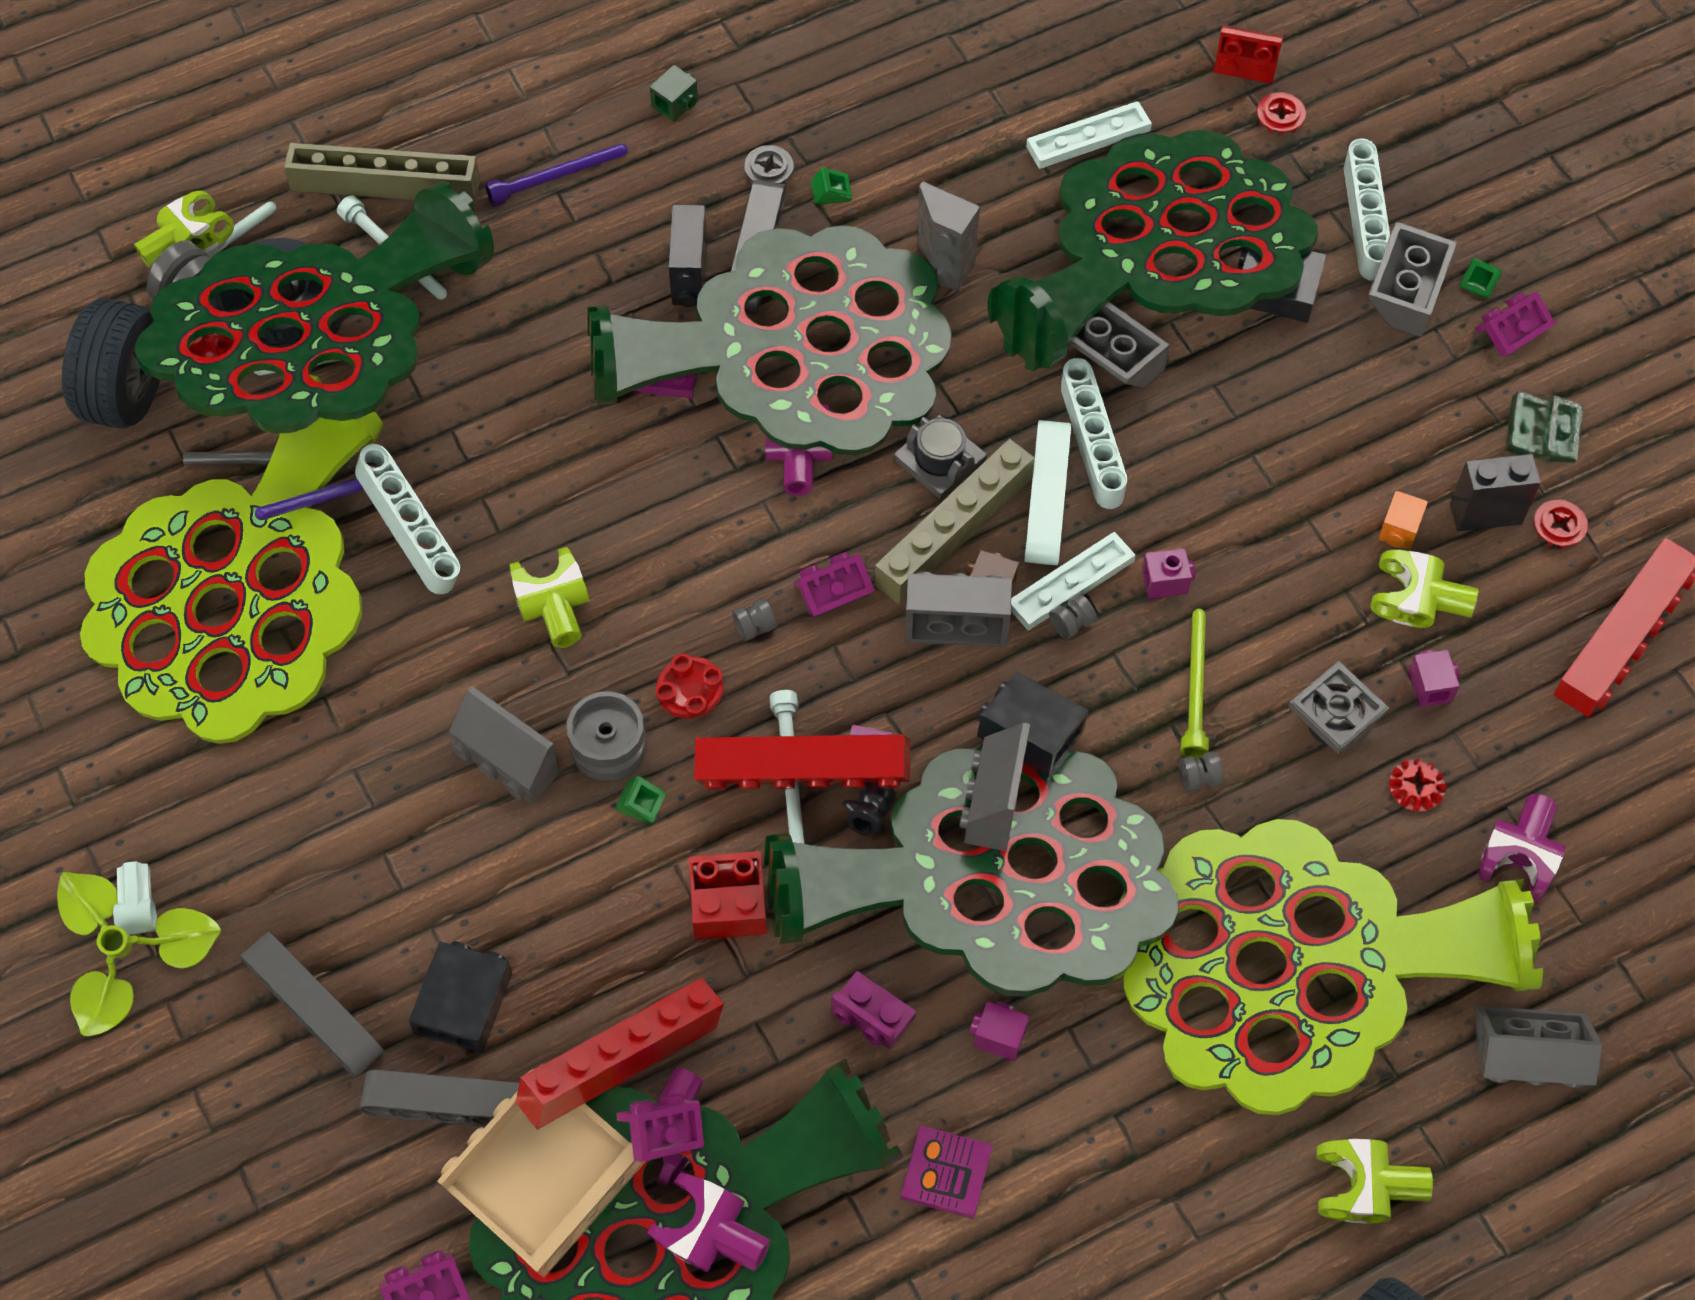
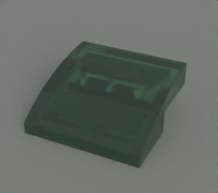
[1505,391,1583,463]

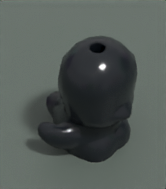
[842,782,896,836]

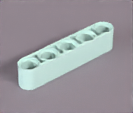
[1344,139,1390,281]
[1061,358,1127,509]
[1024,420,1071,566]
[355,444,460,594]

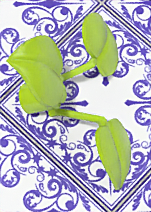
[57,872,221,1037]

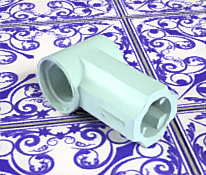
[113,861,157,935]

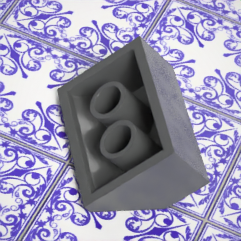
[917,182,980,291]
[1368,222,1457,337]
[1070,303,1169,388]
[449,686,560,804]
[959,723,1030,851]
[1475,1006,1603,1088]

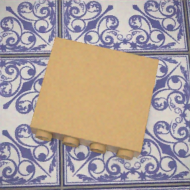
[437,1064,646,1278]

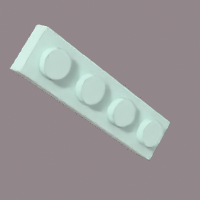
[1026,101,1152,169]
[1011,532,1135,631]

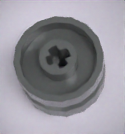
[147,241,218,309]
[567,691,647,781]

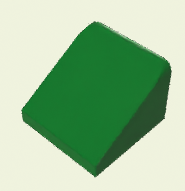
[811,167,853,205]
[1459,257,1503,300]
[615,776,667,824]

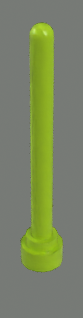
[1180,609,1209,759]

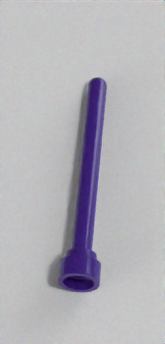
[485,144,628,207]
[255,462,401,520]

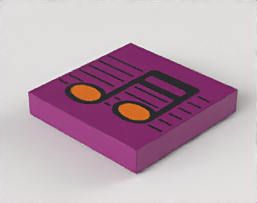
[900,1125,993,1219]

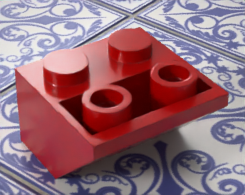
[1213,25,1283,83]
[689,851,767,940]

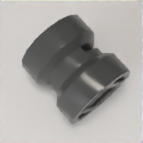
[1049,593,1097,640]
[732,598,777,642]
[1179,751,1224,792]

